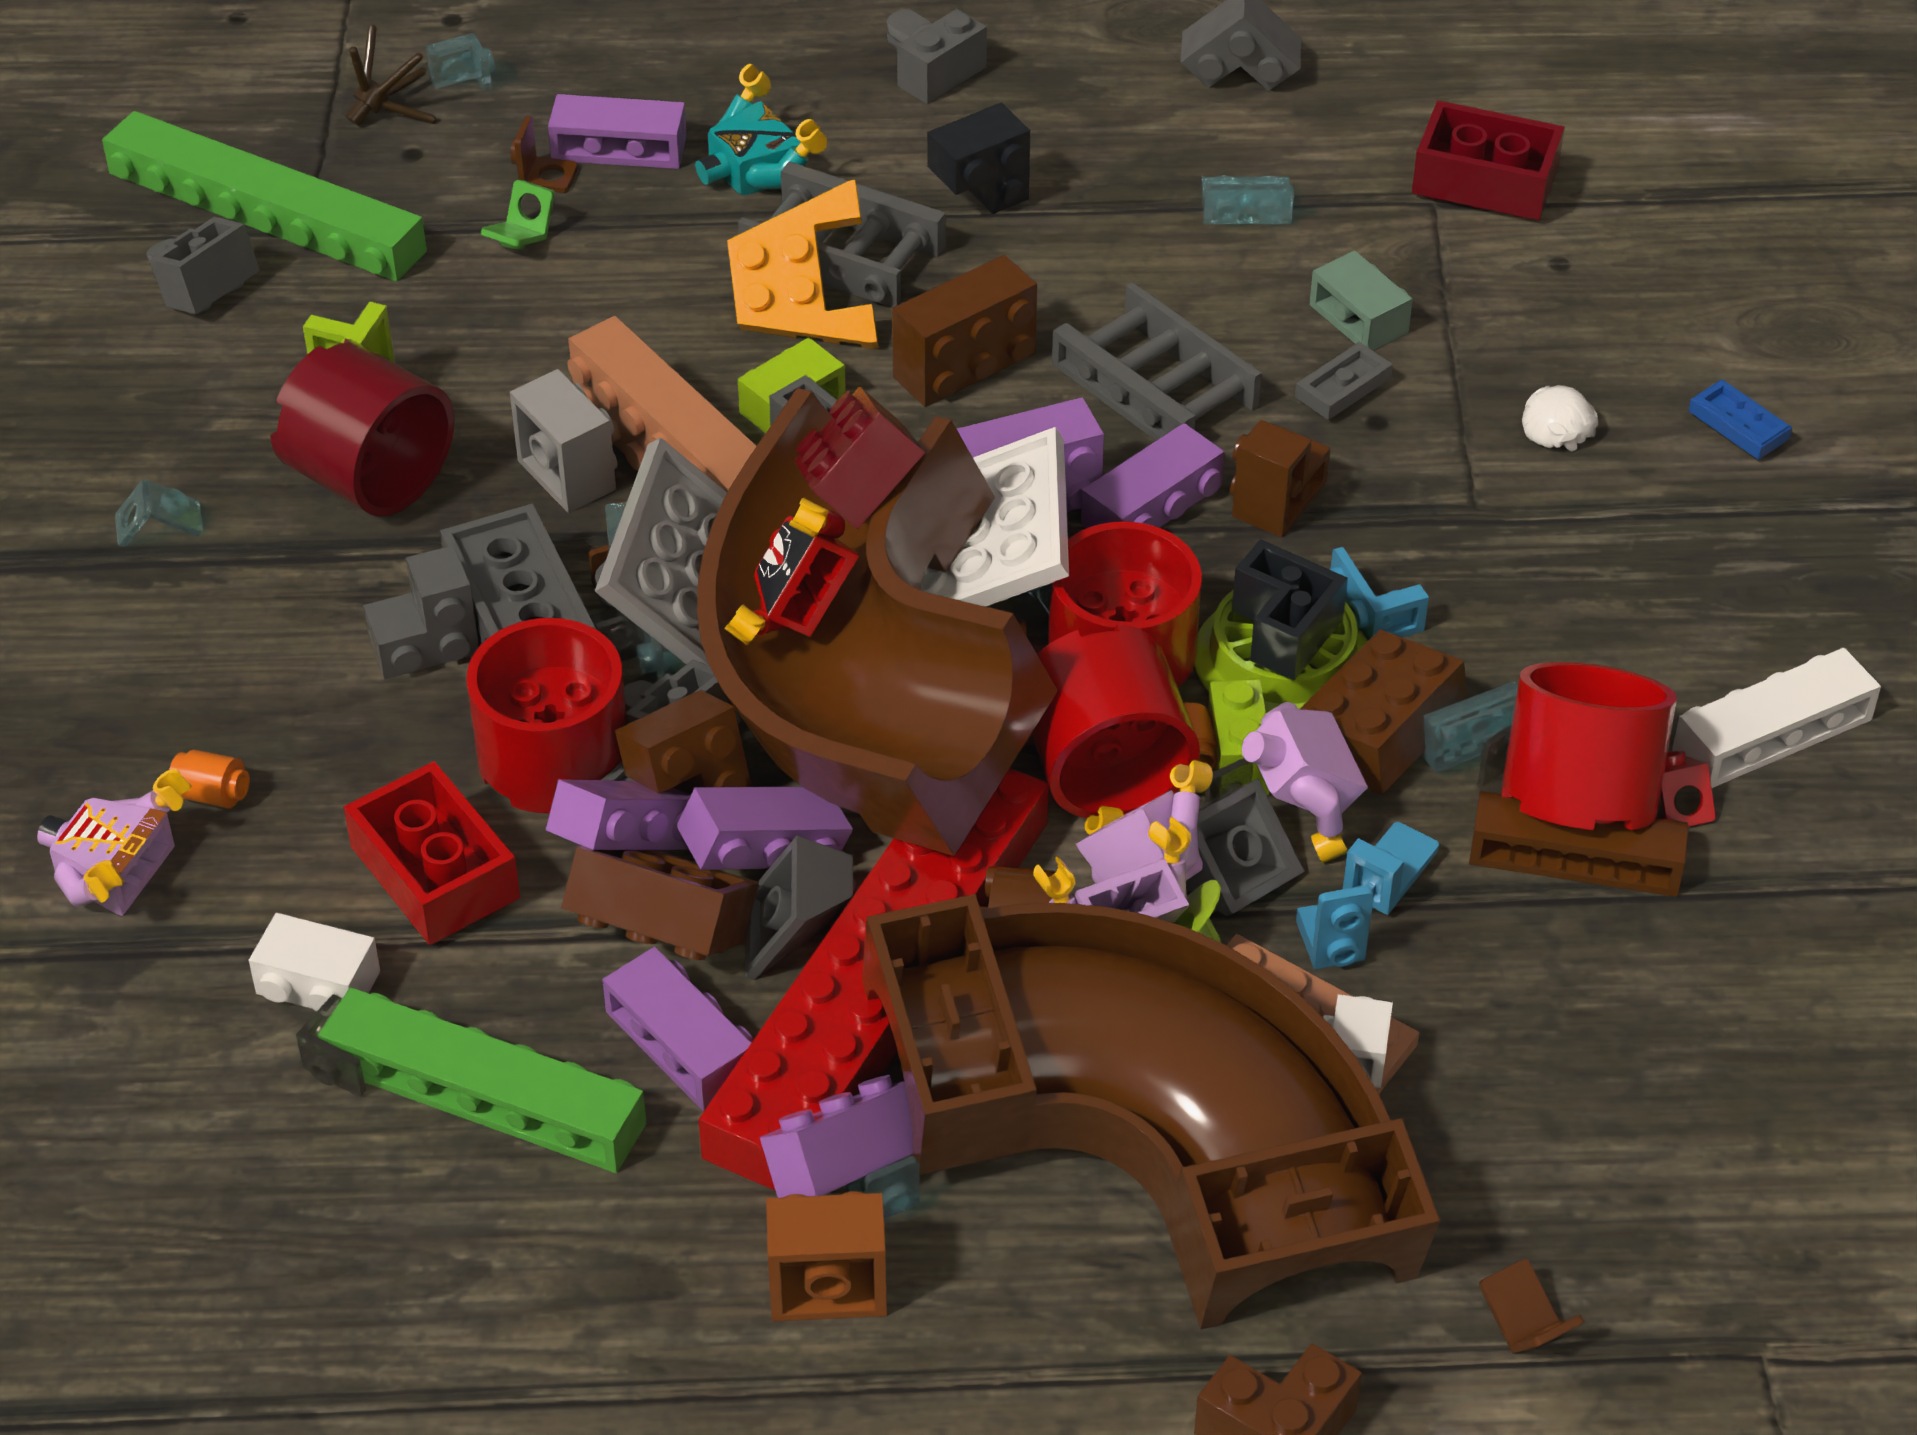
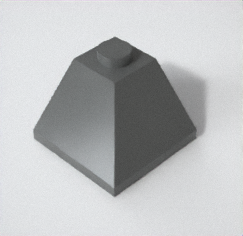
[1186,779,1304,916]
[745,836,857,980]

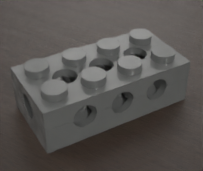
[440,503,596,645]

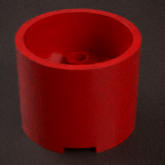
[1048,521,1202,688]
[466,618,627,814]
[1031,624,1200,819]
[1501,662,1677,830]

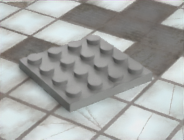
[595,437,727,665]

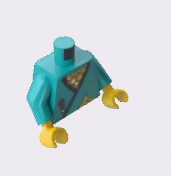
[695,64,827,195]

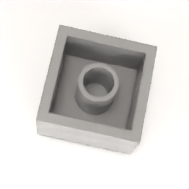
[510,369,617,514]

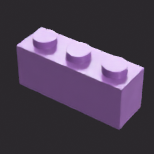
[548,94,687,169]
[1081,423,1225,528]
[546,779,691,850]
[676,787,853,870]
[602,946,754,1112]
[760,1075,913,1198]

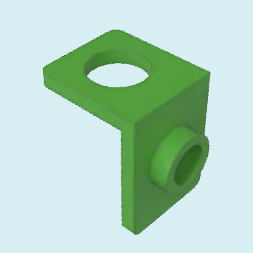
[481,179,555,249]

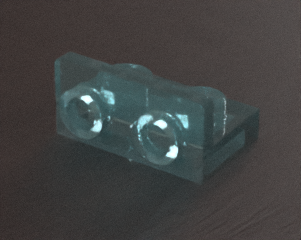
[1201,175,1294,224]
[1421,681,1518,773]

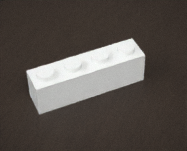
[1672,648,1881,788]

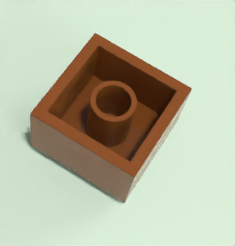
[766,1191,887,1322]

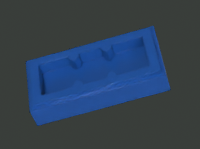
[1688,379,1792,460]

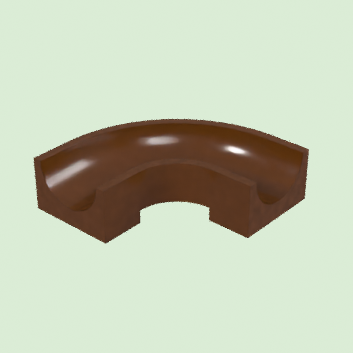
[697,388,1058,856]
[862,894,1440,1330]

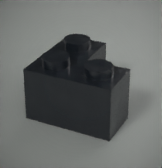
[927,102,1031,214]
[1232,539,1348,681]

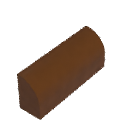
[1469,790,1688,897]

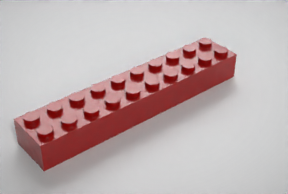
[698,768,1049,1191]

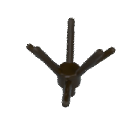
[345,25,437,127]

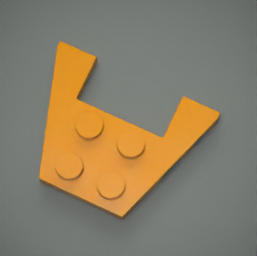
[727,180,879,349]

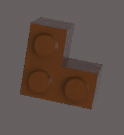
[1230,420,1331,538]
[615,690,752,794]
[1194,1343,1362,1435]

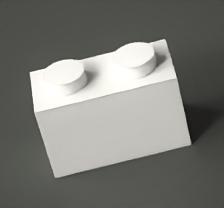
[249,913,380,1015]

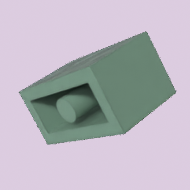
[1309,250,1413,351]

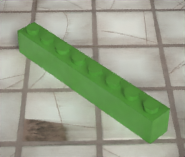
[102,111,427,282]

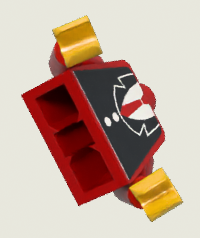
[724,498,859,645]

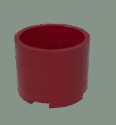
[270,338,455,517]

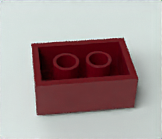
[1412,100,1565,220]
[794,386,925,530]

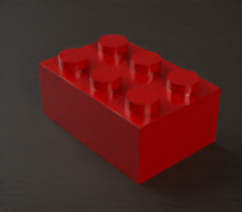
[343,761,521,946]

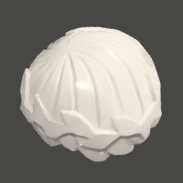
[1522,385,1599,452]

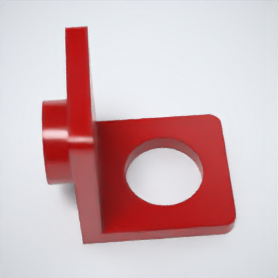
[1660,750,1716,827]

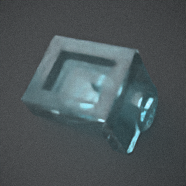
[426,33,495,91]

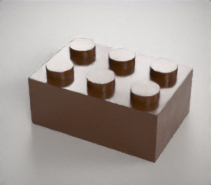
[892,255,1037,407]
[1300,629,1468,795]
[561,846,759,960]

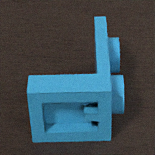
[1330,547,1429,641]
[1343,822,1439,915]
[1296,885,1374,970]

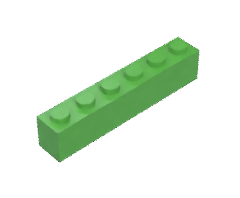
[318,987,647,1173]

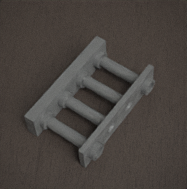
[738,161,946,308]
[1052,282,1262,441]

